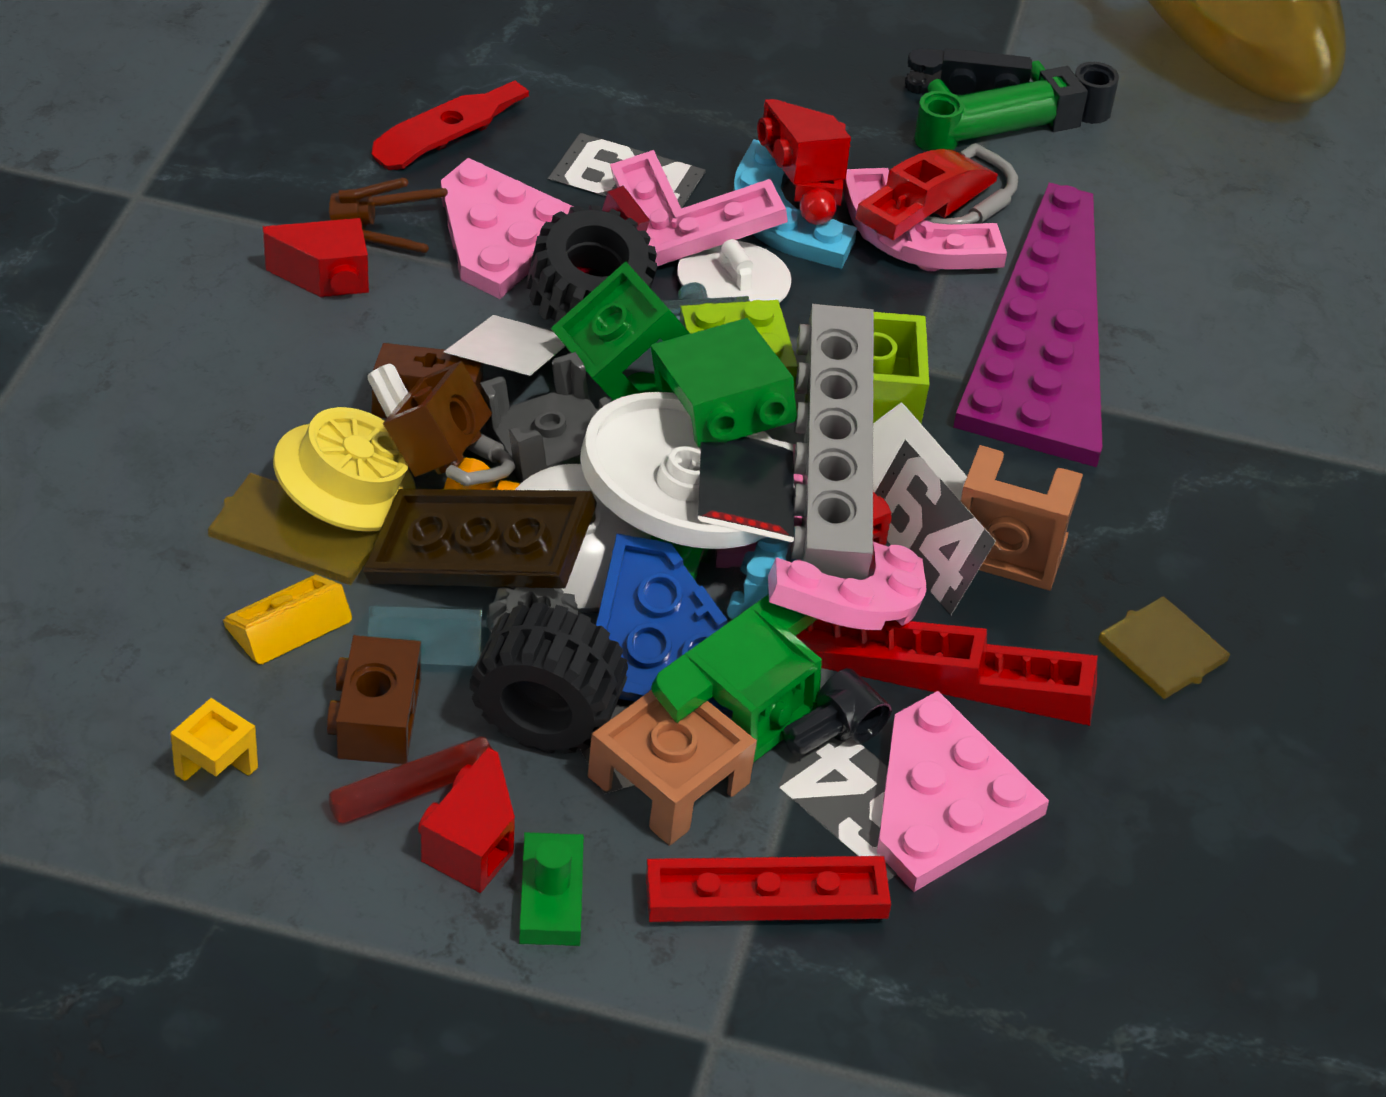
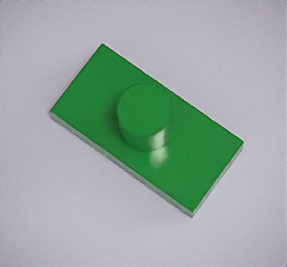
[519,832,584,946]

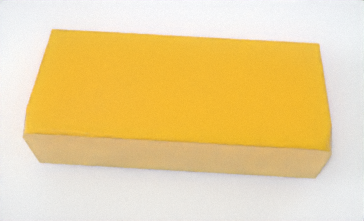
[223,574,352,664]

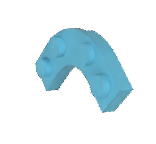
[733,139,857,269]

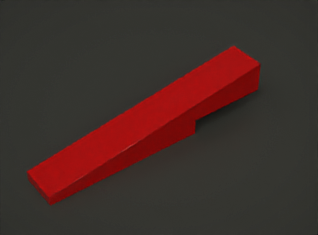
[796,619,1098,726]

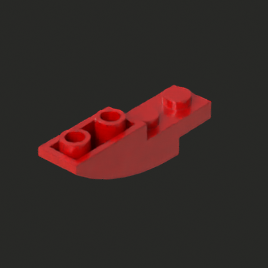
[855,149,998,240]

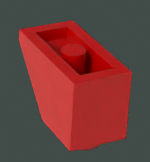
[263,218,369,297]

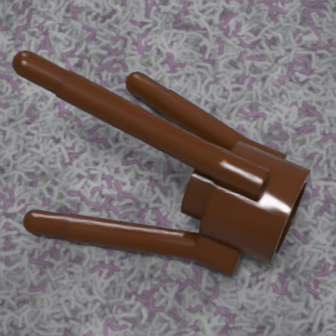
[329,178,448,253]

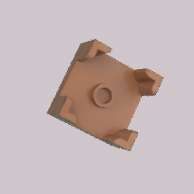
[960,445,1083,591]
[588,690,757,846]

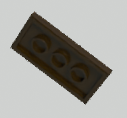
[363,489,597,589]

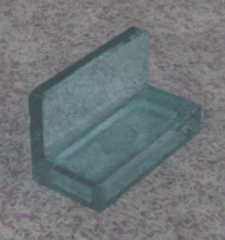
[368,604,483,666]

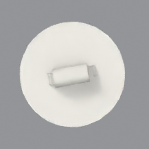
[677,239,791,304]

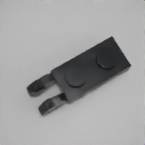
[905,48,1032,95]

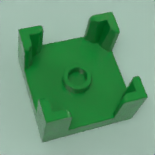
[551,261,690,401]

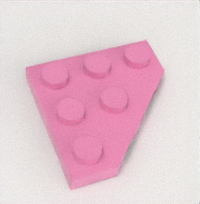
[440,158,573,299]
[877,691,1049,892]

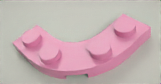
[843,168,1007,271]
[768,542,926,630]

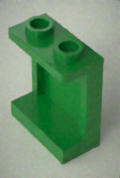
[651,318,797,449]

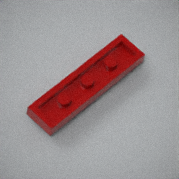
[646,856,891,922]

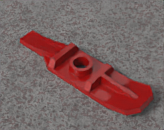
[372,80,529,170]

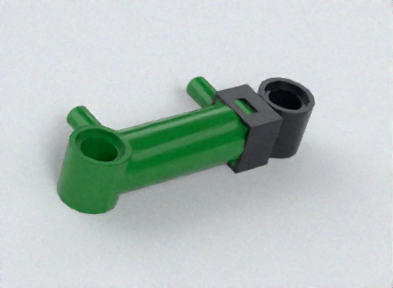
[914,61,1119,152]

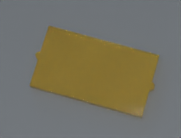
[208,473,380,585]

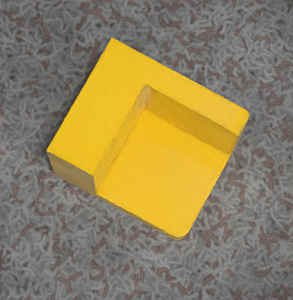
[170,698,258,781]

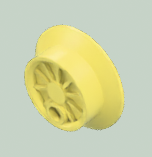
[273,407,416,531]

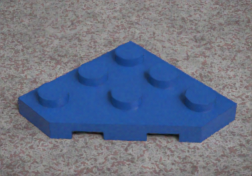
[596,534,733,719]

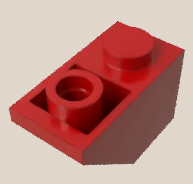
[757,99,851,184]
[418,747,515,893]

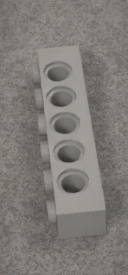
[791,304,874,580]

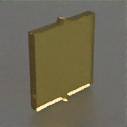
[1098,596,1230,699]

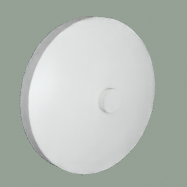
[580,392,772,549]

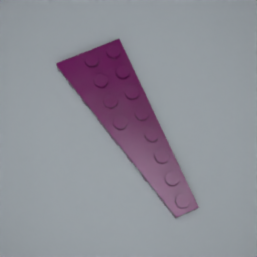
[953,182,1102,467]

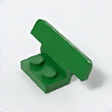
[651,594,822,763]

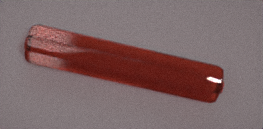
[329,736,492,823]

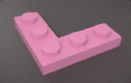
[610,150,788,266]

